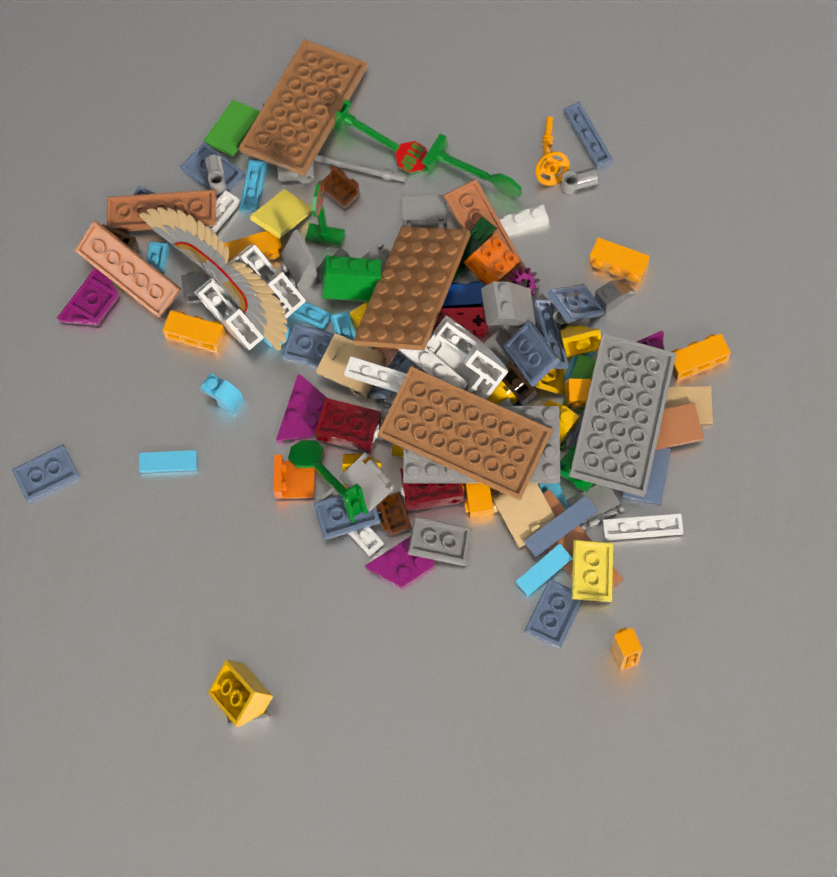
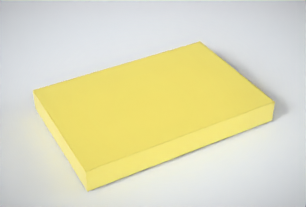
[250,189,312,239]
[572,540,613,602]

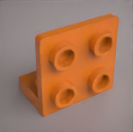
[464,234,519,286]
[273,455,315,499]

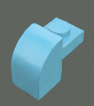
[200,373,244,415]

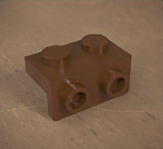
[322,165,360,210]
[376,492,412,536]

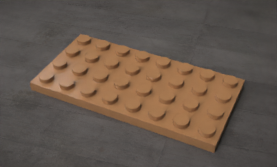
[239,39,368,176]
[353,226,471,351]
[377,366,553,501]

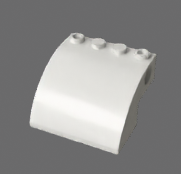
[194,244,306,350]
[406,315,508,400]

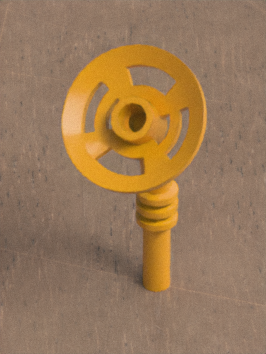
[535,116,570,186]

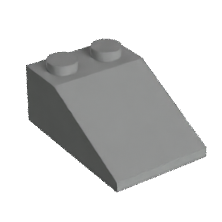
[280,230,319,292]
[481,282,536,326]

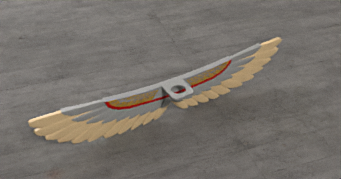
[139,207,288,351]

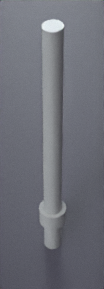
[314,154,406,182]

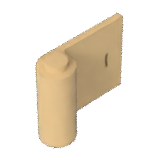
[315,333,386,399]
[491,484,556,548]

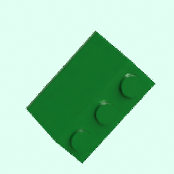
[321,255,381,302]

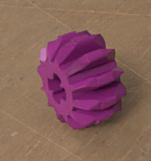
[508,267,540,296]

